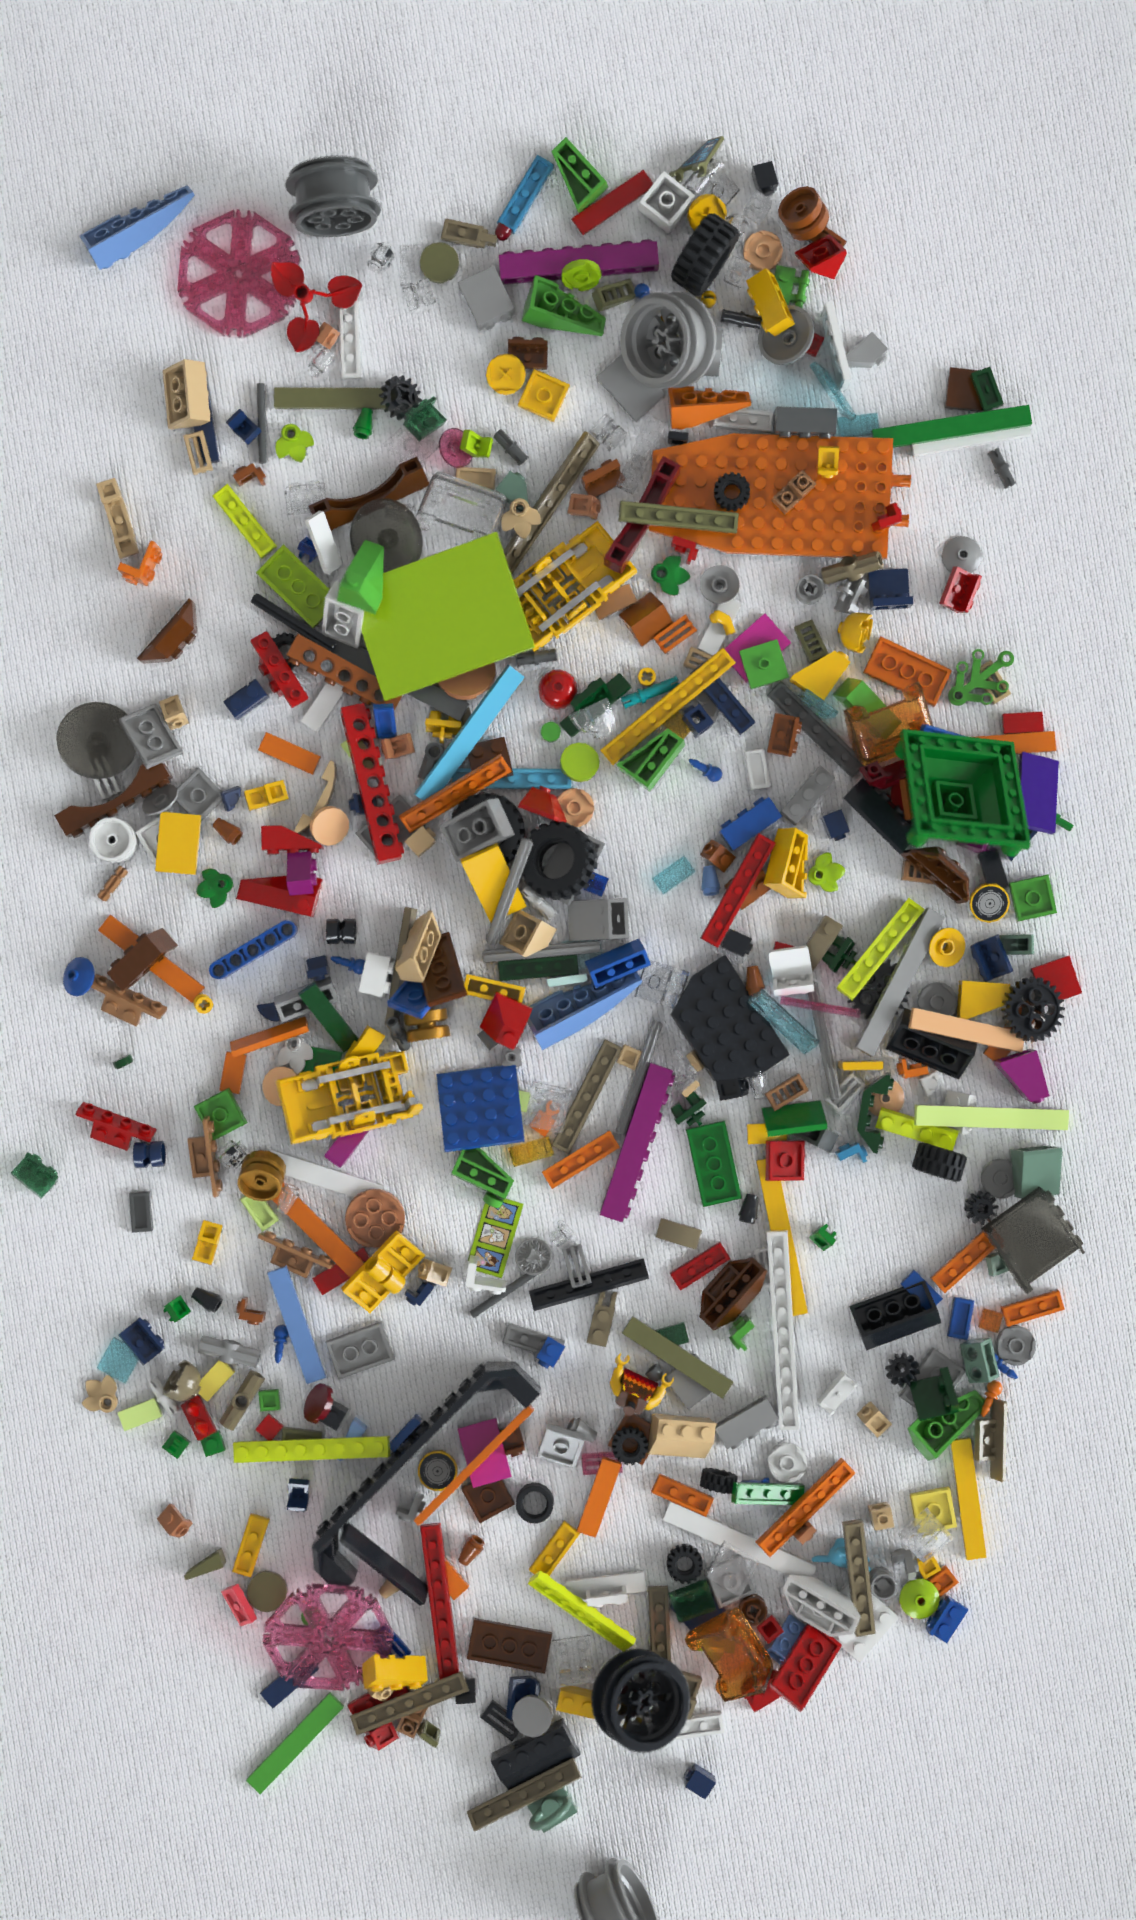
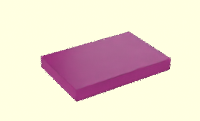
[725,613,791,683]
[457,1418,512,1488]

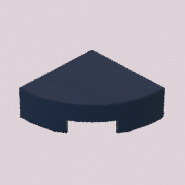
[220,786,241,812]
[257,1002,280,1022]

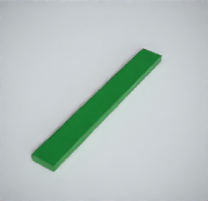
[871,405,1032,448]

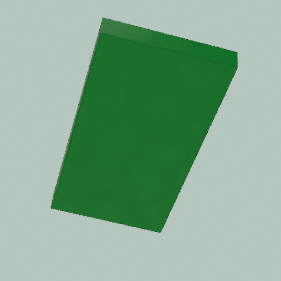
[686,1120,742,1207]

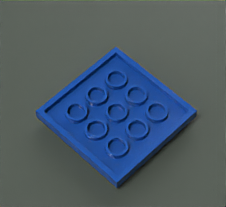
[436,1065,525,1152]

